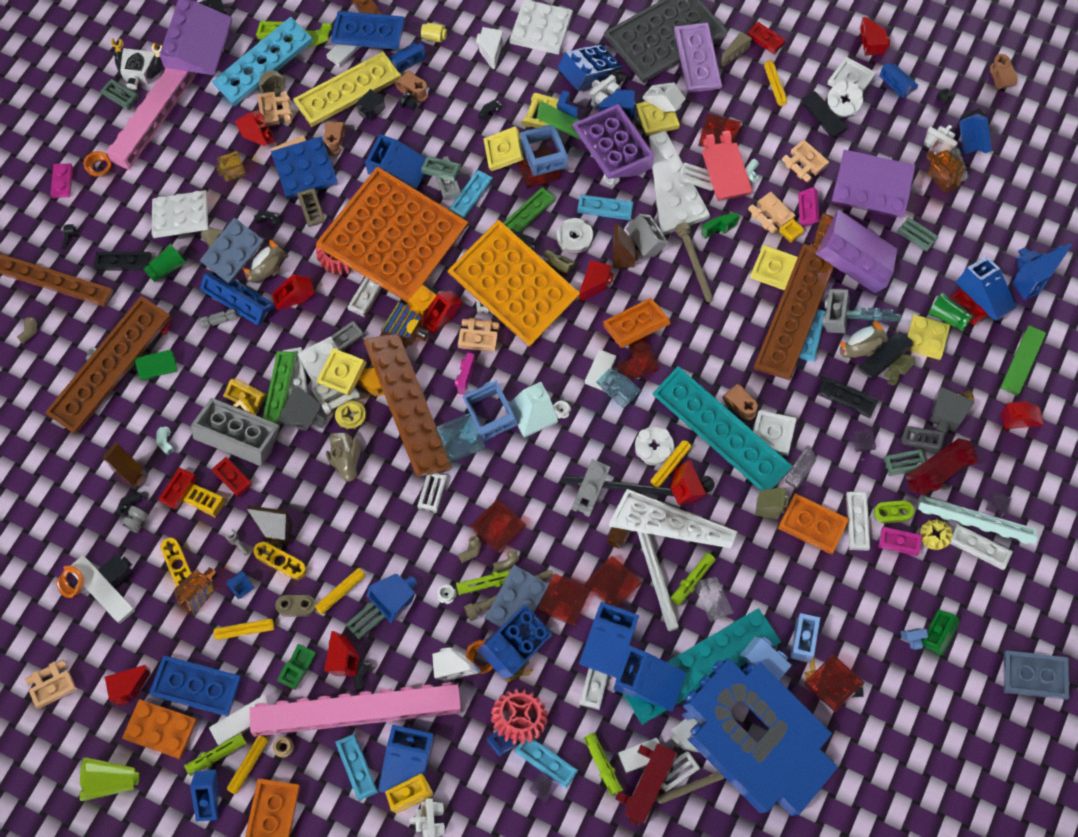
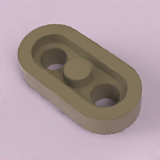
[275,595,316,617]

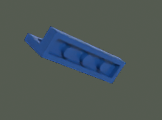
[200,271,275,326]

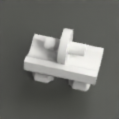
[589,75,621,107]
[924,125,958,157]
[409,799,445,837]

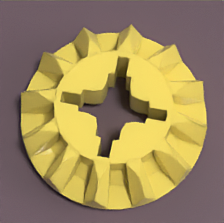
[335,400,366,430]
[920,519,953,550]

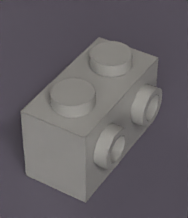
[626,214,668,257]
[823,289,850,334]

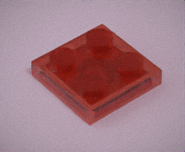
[698,113,741,148]
[517,147,561,189]
[470,499,526,554]
[585,556,642,608]
[537,573,591,627]
[804,654,865,713]

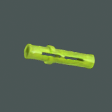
[670,553,716,606]
[456,570,510,595]
[583,732,623,796]
[184,733,247,777]

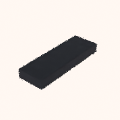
[800,91,847,139]
[94,252,152,271]
[858,331,914,380]
[817,377,878,418]

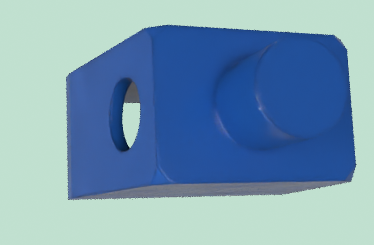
[367,574,417,623]

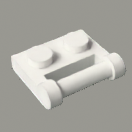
[311,385,360,415]

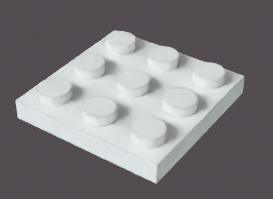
[510,0,573,55]
[152,190,208,238]

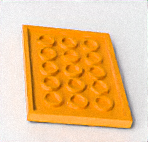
[448,219,580,347]

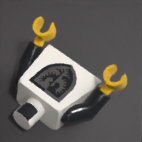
[111,38,163,90]

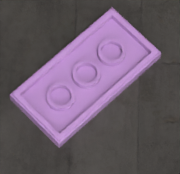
[674,23,722,93]

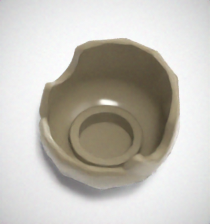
[259,70,286,95]

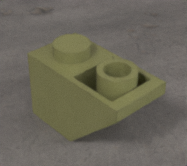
[755,487,789,520]

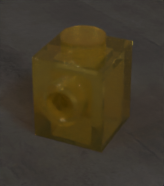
[216,151,246,181]

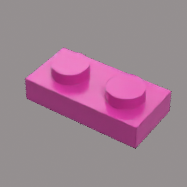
[50,163,73,198]
[798,187,820,227]
[455,353,475,395]
[878,527,922,556]

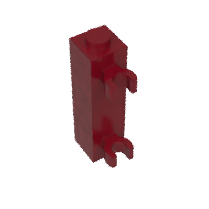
[906,438,979,495]
[615,743,678,826]

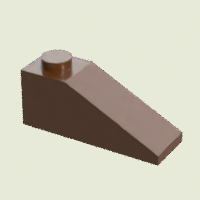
[612,224,639,268]
[103,442,148,490]

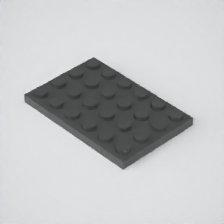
[604,0,728,83]

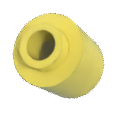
[421,23,447,43]

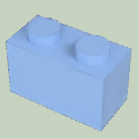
[790,613,820,663]
[740,637,791,680]

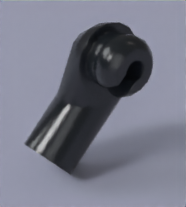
[477,100,502,121]
[254,211,280,225]
[117,492,142,516]
[352,660,372,691]

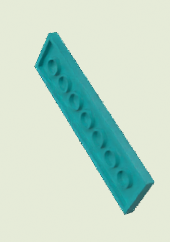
[652,366,793,490]
[622,608,781,726]

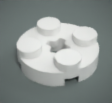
[828,81,863,118]
[557,218,593,253]
[635,427,674,466]

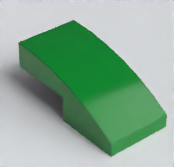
[701,213,740,239]
[277,644,317,690]

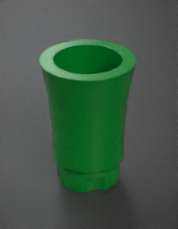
[144,243,186,282]
[928,293,973,331]

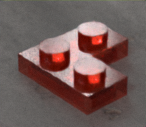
[616,337,659,383]

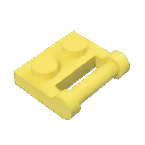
[521,93,559,128]

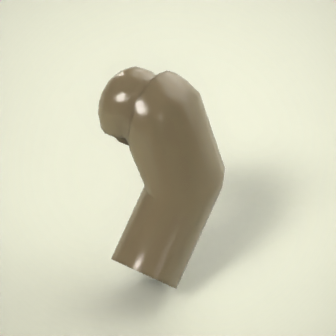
[17,317,37,344]
[493,550,519,572]

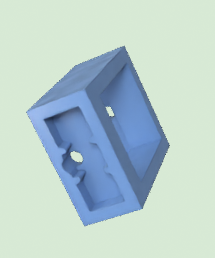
[520,125,568,176]
[462,380,518,441]

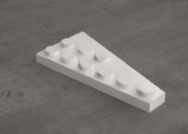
[649,131,710,235]
[609,489,737,548]

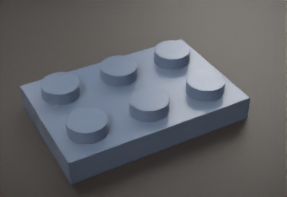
[200,218,264,284]
[484,565,549,627]
[1004,650,1069,700]

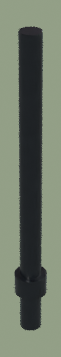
[563,476,674,497]

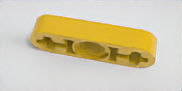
[160,538,195,592]
[253,542,306,580]

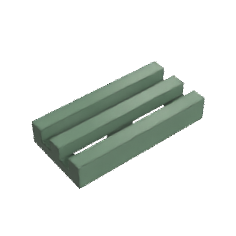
[100,79,139,110]
[421,156,461,182]
[897,217,939,252]
[883,449,926,476]
[346,602,386,641]

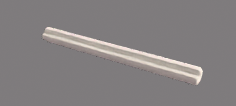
[637,532,678,631]

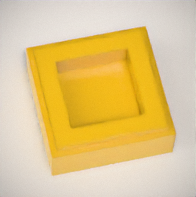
[779,218,805,243]

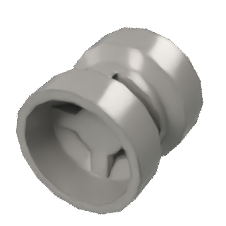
[121,506,149,533]

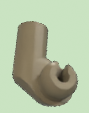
[458,536,482,563]

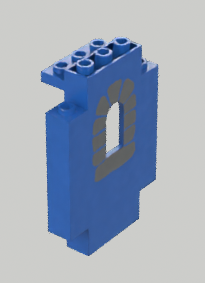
[681,658,838,816]

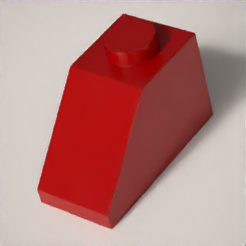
[860,17,890,56]
[579,260,614,301]
[272,274,315,310]
[421,291,463,333]
[1001,401,1044,430]
[671,460,706,505]
[105,665,151,706]

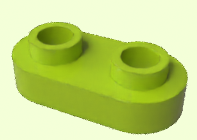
[873,501,914,523]

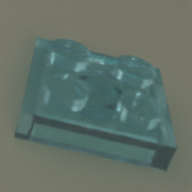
[846,307,901,322]
[435,413,485,462]

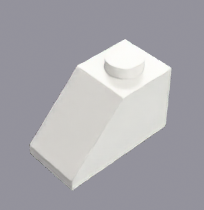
[476,27,503,69]
[643,83,686,112]
[432,648,480,681]
[670,718,700,753]

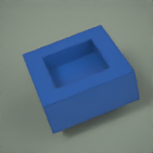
[487,730,517,757]

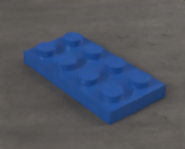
[331,11,405,50]
[149,655,242,717]

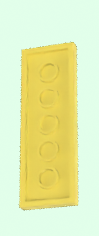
[293,52,401,127]

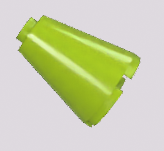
[79,757,139,801]

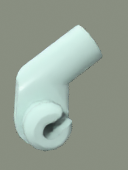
[745,159,759,184]
[156,426,174,455]

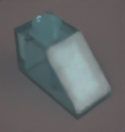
[596,369,641,408]

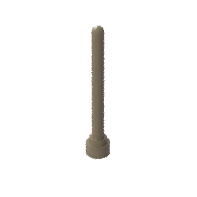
[675,222,713,302]
[464,570,553,621]
[657,771,725,804]

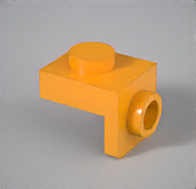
[408,285,436,318]

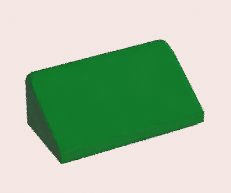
[135,350,178,380]
[922,609,960,656]

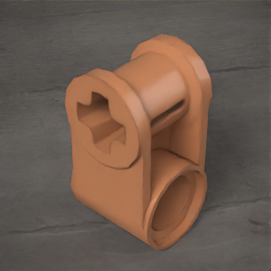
[989,54,1018,89]
[395,71,428,102]
[324,122,345,156]
[722,384,757,421]

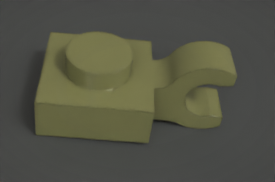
[543,250,576,273]
[884,354,916,386]

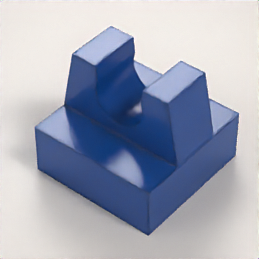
[1016,247,1040,271]
[226,571,255,600]

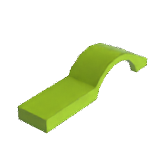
[256,21,332,47]

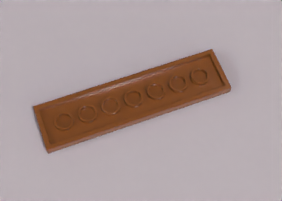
[754,244,834,381]
[45,296,172,435]
[364,334,452,477]

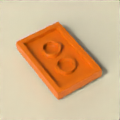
[603,298,670,348]
[778,493,849,555]
[122,699,198,760]
[245,778,300,837]

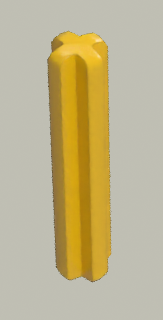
[764,60,788,106]
[650,440,691,487]
[315,568,365,614]
[213,618,274,640]
[227,735,268,794]

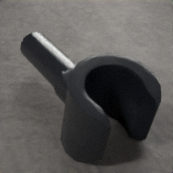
[61,224,76,249]

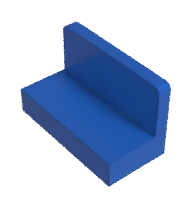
[388,43,426,73]
[879,62,918,99]
[557,91,578,119]
[959,114,992,154]

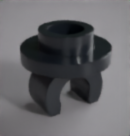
[399,92,417,110]

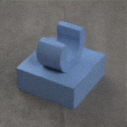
[901,628,928,650]

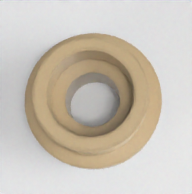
[273,736,294,758]

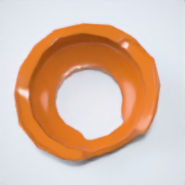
[83,151,111,177]
[56,565,84,598]
[466,640,493,673]

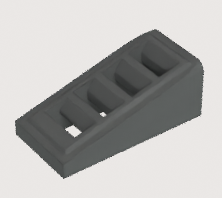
[901,426,945,454]

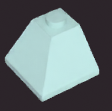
[509,382,558,438]

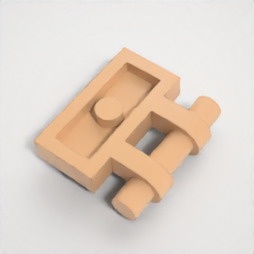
[257,91,293,126]
[782,140,829,183]
[748,192,795,234]
[458,318,499,352]
[25,659,77,709]

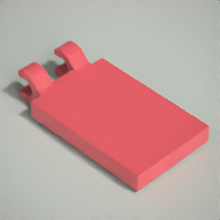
[702,131,753,201]

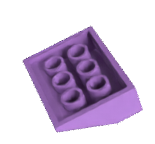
[159,0,233,75]
[572,104,655,179]
[831,150,915,219]
[816,210,897,293]

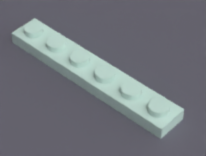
[918,495,1038,544]

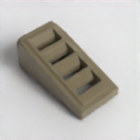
[720,32,752,67]
[297,188,325,227]

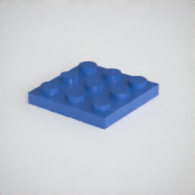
[271,136,338,199]

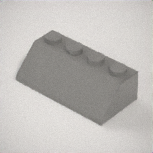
[191,398,280,467]

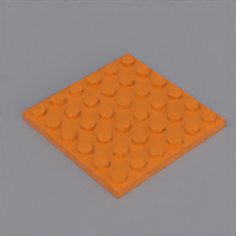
[316,167,468,303]

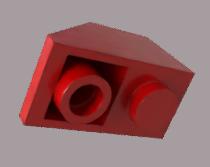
[235,110,275,146]
[324,631,359,676]

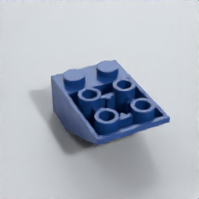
[558,44,622,91]
[365,134,430,190]
[1012,244,1071,301]
[955,256,1016,321]
[579,602,639,678]
[477,604,552,680]
[614,646,686,712]
[378,725,435,793]

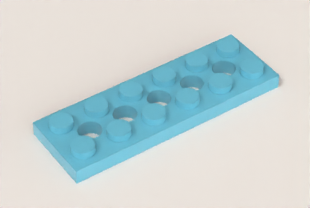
[212,17,313,107]

